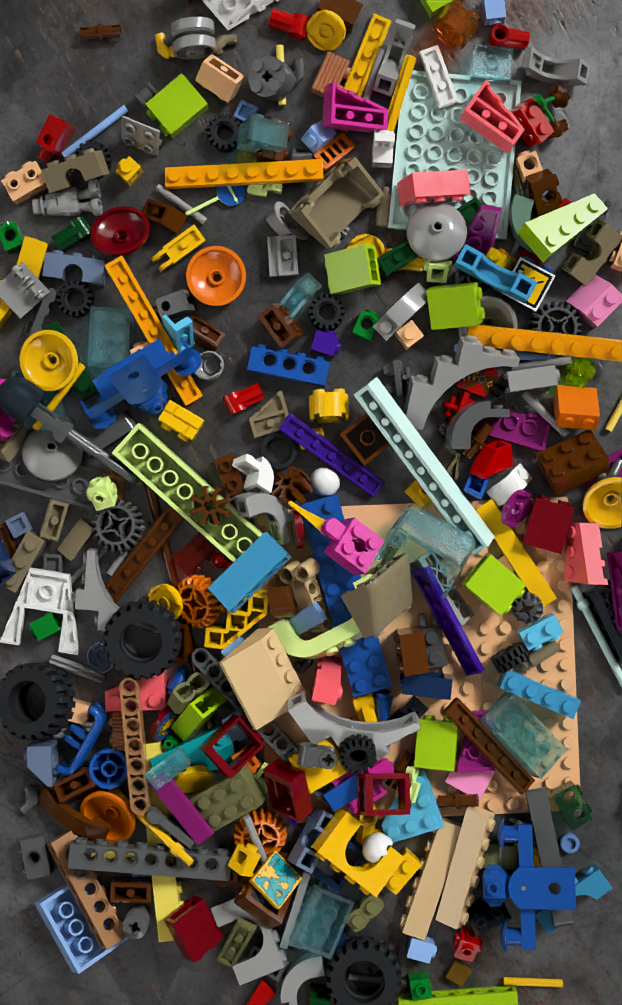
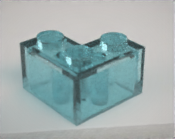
[236,114,290,153]

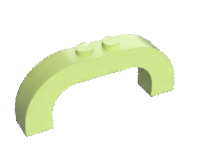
[268,574,372,659]

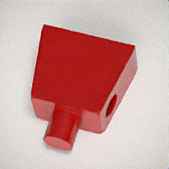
[36,114,77,163]

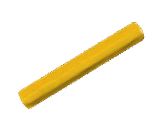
[387,55,416,131]

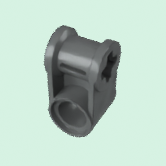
[297,742,337,769]

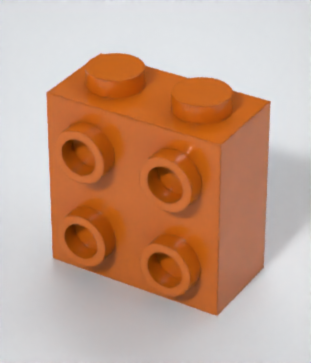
[553,385,600,430]

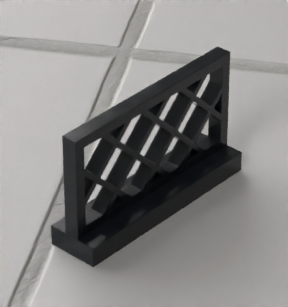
[582,579,622,663]

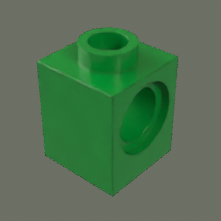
[0,221,24,255]
[352,309,380,342]
[29,612,62,641]
[408,970,432,1001]

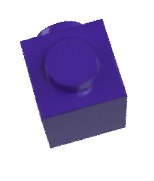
[310,330,342,358]

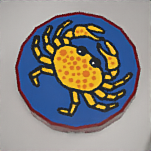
[291,510,305,550]
[150,706,182,741]

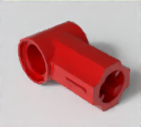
[268,8,310,40]
[488,24,530,50]
[223,383,265,416]

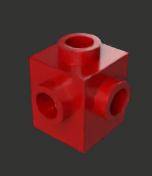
[453,926,483,963]

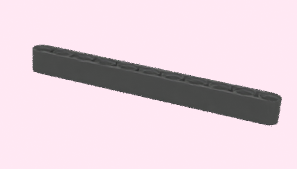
[191,646,344,812]

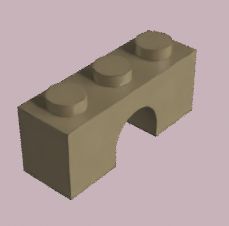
[41,148,110,193]
[561,219,622,286]
[2,530,49,593]

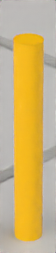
[503,977,563,988]

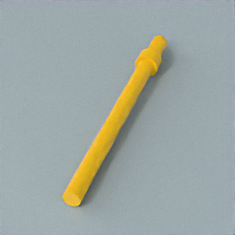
[107,787,194,866]

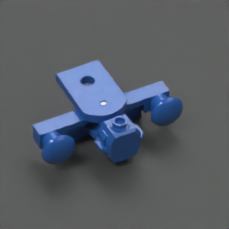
[80,337,202,429]
[483,819,576,953]

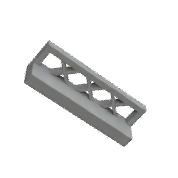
[410,549,475,626]
[279,869,323,950]

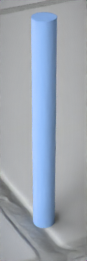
[61,105,128,157]

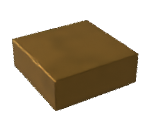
[445,958,472,987]

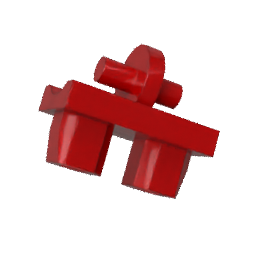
[442,391,477,425]

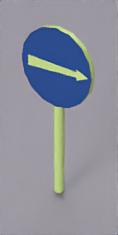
[185,185,246,216]

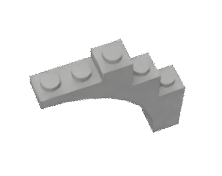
[403,335,520,430]
[72,548,162,655]
[287,690,421,760]

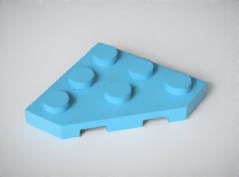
[382,769,444,843]

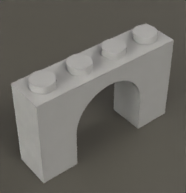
[211,889,287,986]

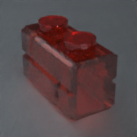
[172,532,217,576]

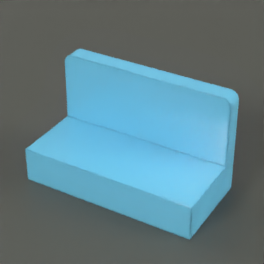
[162,315,194,353]

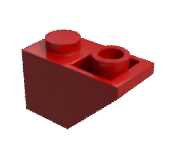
[470,439,513,479]

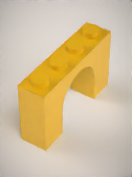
[311,808,405,897]

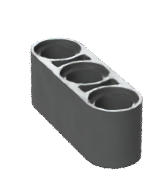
[85,410,137,458]

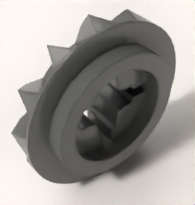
[512,592,543,624]

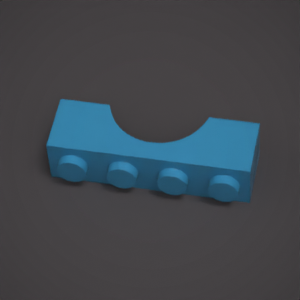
[453,244,538,304]
[497,670,581,719]
[535,864,613,935]

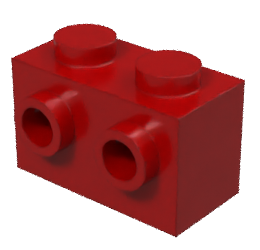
[511,98,554,147]

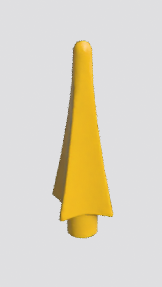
[288,501,325,534]

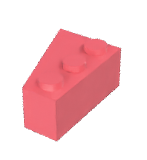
[459,79,525,154]
[397,170,470,206]
[564,522,608,585]
[311,655,343,705]
[105,669,168,711]

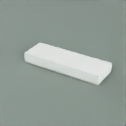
[419,45,458,110]

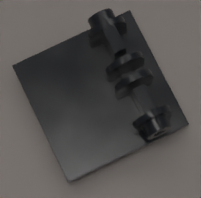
[467,901,512,937]

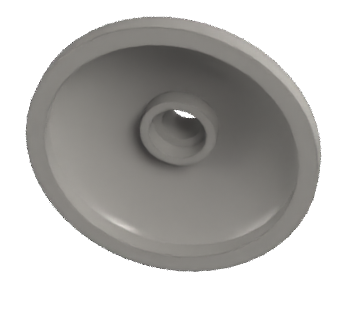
[407,203,467,261]
[458,296,518,349]
[22,426,83,481]

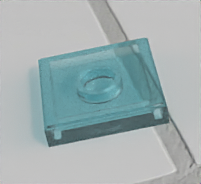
[470,44,513,85]

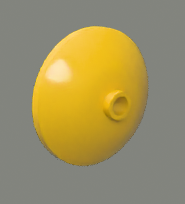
[20,330,78,391]
[582,477,622,529]

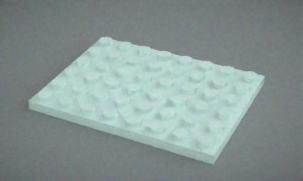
[388,70,522,240]

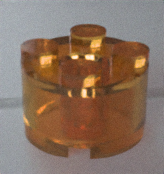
[432,0,479,49]

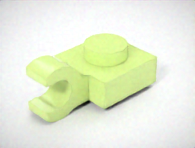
[247,183,283,198]
[395,766,421,803]

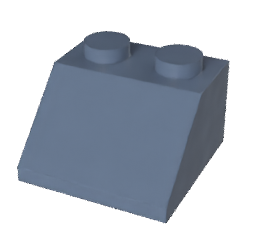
[24,739,59,787]

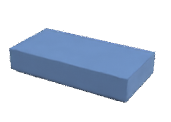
[288,601,327,635]

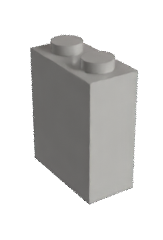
[501,365,560,395]

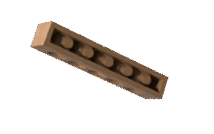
[46,831,127,950]

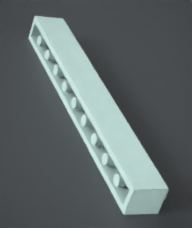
[354,377,495,556]

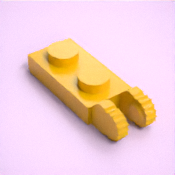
[151,225,206,273]

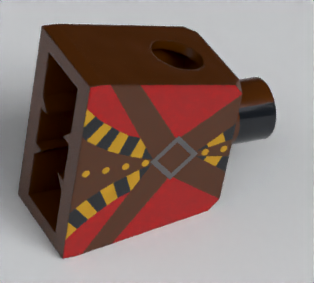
[454,368,505,399]

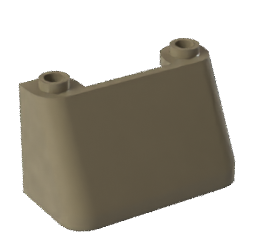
[288,157,384,249]
[341,553,413,638]

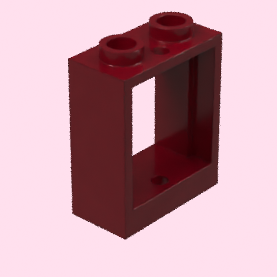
[199,714,265,779]
[263,759,313,822]
[357,772,412,816]

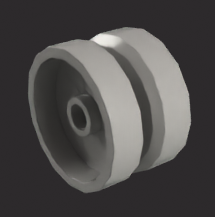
[170,17,217,60]

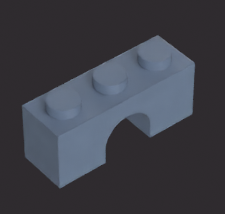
[42,250,108,287]
[287,806,333,874]

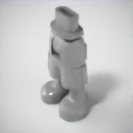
[32,179,103,217]

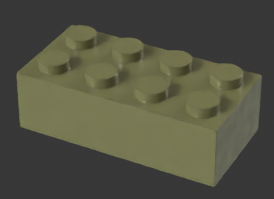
[187,764,267,831]

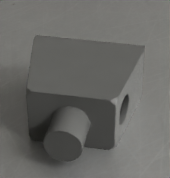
[152,289,198,320]

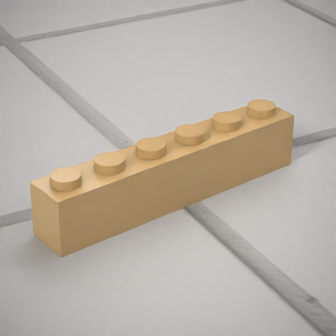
[435,806,495,930]
[399,817,462,941]

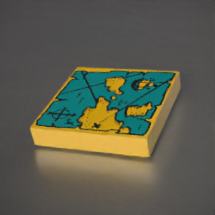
[249,850,302,909]

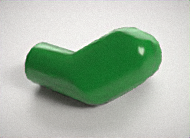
[164,734,183,749]

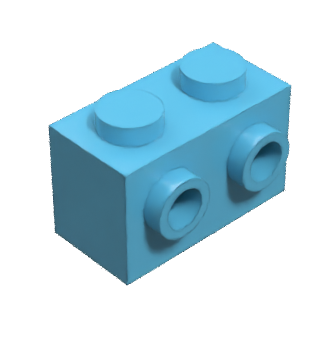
[515,612,564,651]

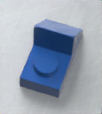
[462,473,491,499]

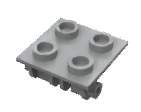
[121,116,163,156]
[0,262,50,319]

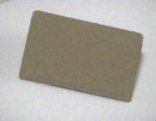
[0,423,30,462]
[39,499,69,542]
[57,518,94,561]

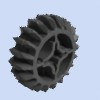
[529,301,583,335]
[91,499,145,553]

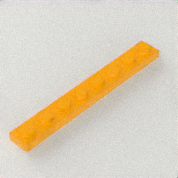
[165,159,324,189]
[104,256,203,406]
[466,325,622,362]

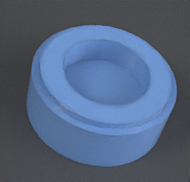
[559,832,580,854]

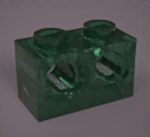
[550,780,593,831]

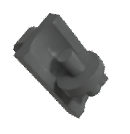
[383,360,417,397]

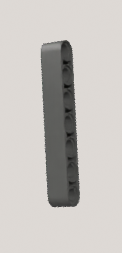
[525,787,574,928]

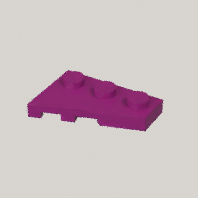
[451,205,502,260]
[455,710,495,773]

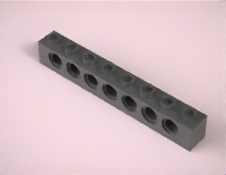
[68,837,232,881]

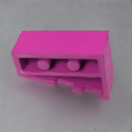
[323,82,388,133]

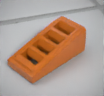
[313,132,356,173]

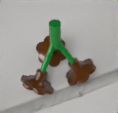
[527,84,571,139]

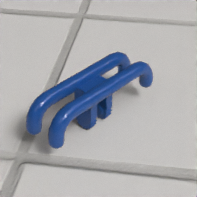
[55,702,108,775]

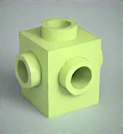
[423,259,452,283]
[86,476,118,511]

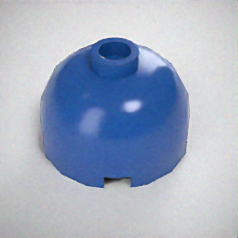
[88,748,127,789]

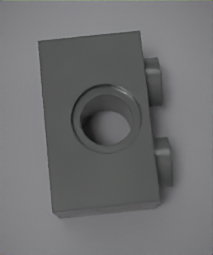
[18,832,54,880]

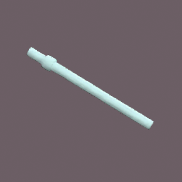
[570,585,622,688]

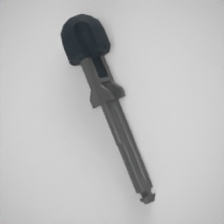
[0,377,144,487]

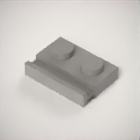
[267,235,298,277]

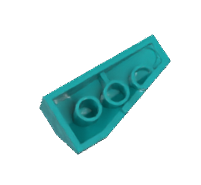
[149,724,235,776]

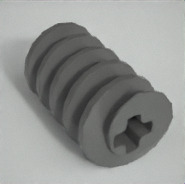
[122,903,151,939]

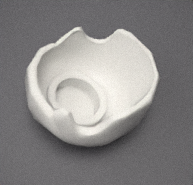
[309,467,340,497]
[362,832,393,863]

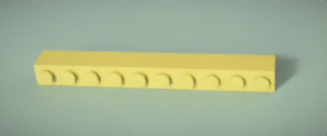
[137,740,184,942]

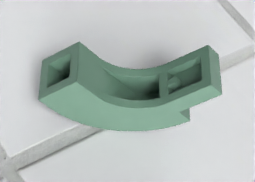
[508,194,562,255]

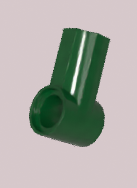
[51,216,91,251]

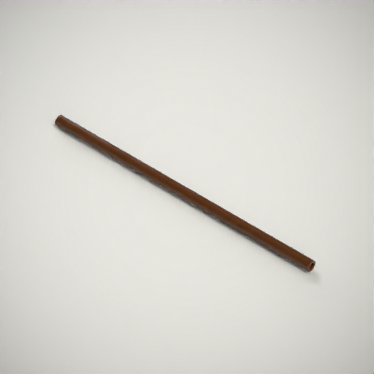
[144,482,216,729]

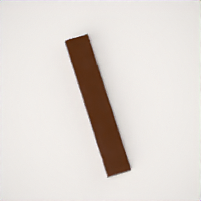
[105,505,184,604]
[443,697,535,795]

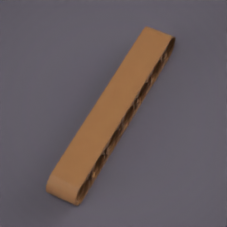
[119,675,151,815]

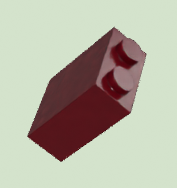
[520,495,574,554]
[163,895,224,963]

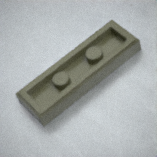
[216,917,257,968]

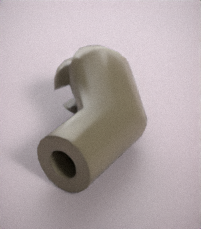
[214,34,238,55]

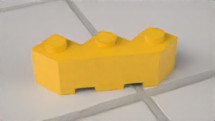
[204,590,270,649]

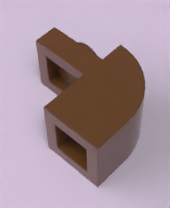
[267,585,298,619]

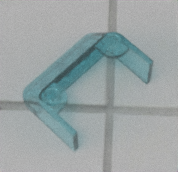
[375,505,476,598]

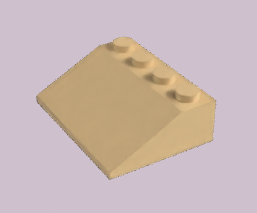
[219,628,304,730]

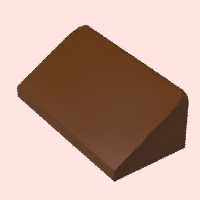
[189,313,226,352]

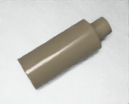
[375,187,391,228]
[522,641,561,668]

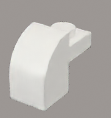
[371,130,395,168]
[232,454,274,494]
[486,463,533,507]

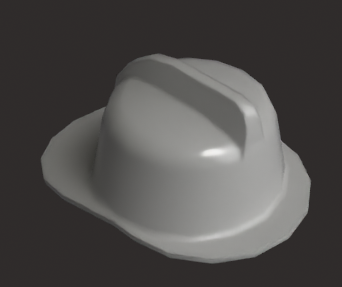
[266,201,309,240]

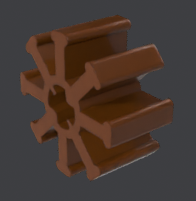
[270,466,313,510]
[190,486,232,526]

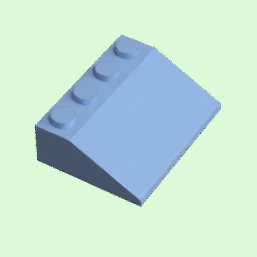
[34,883,128,974]

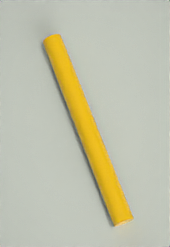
[32,362,86,432]

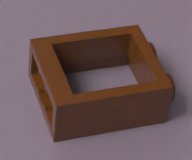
[234,864,294,929]

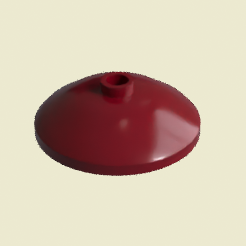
[91,206,150,256]

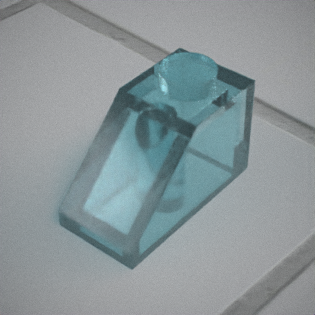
[279,273,322,319]
[144,746,192,791]

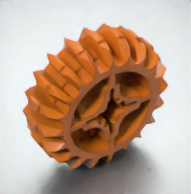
[176,574,224,628]
[233,807,287,857]

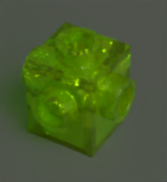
[565,357,596,389]

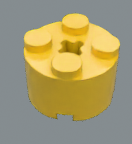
[309,389,349,423]

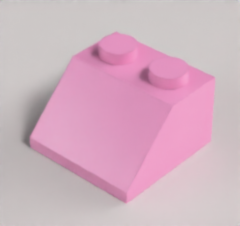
[565,274,622,329]

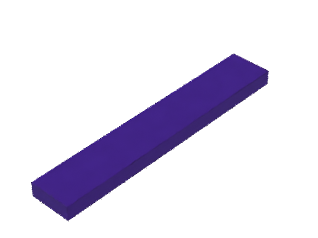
[278,413,385,498]
[412,566,485,676]

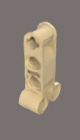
[279,558,332,635]

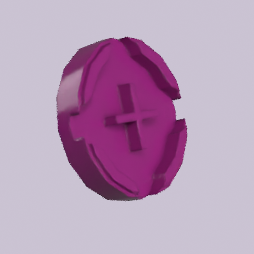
[501,489,532,528]

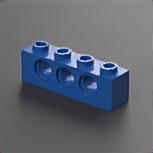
[247,344,330,387]

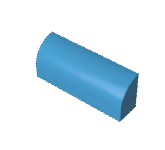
[208,531,291,613]

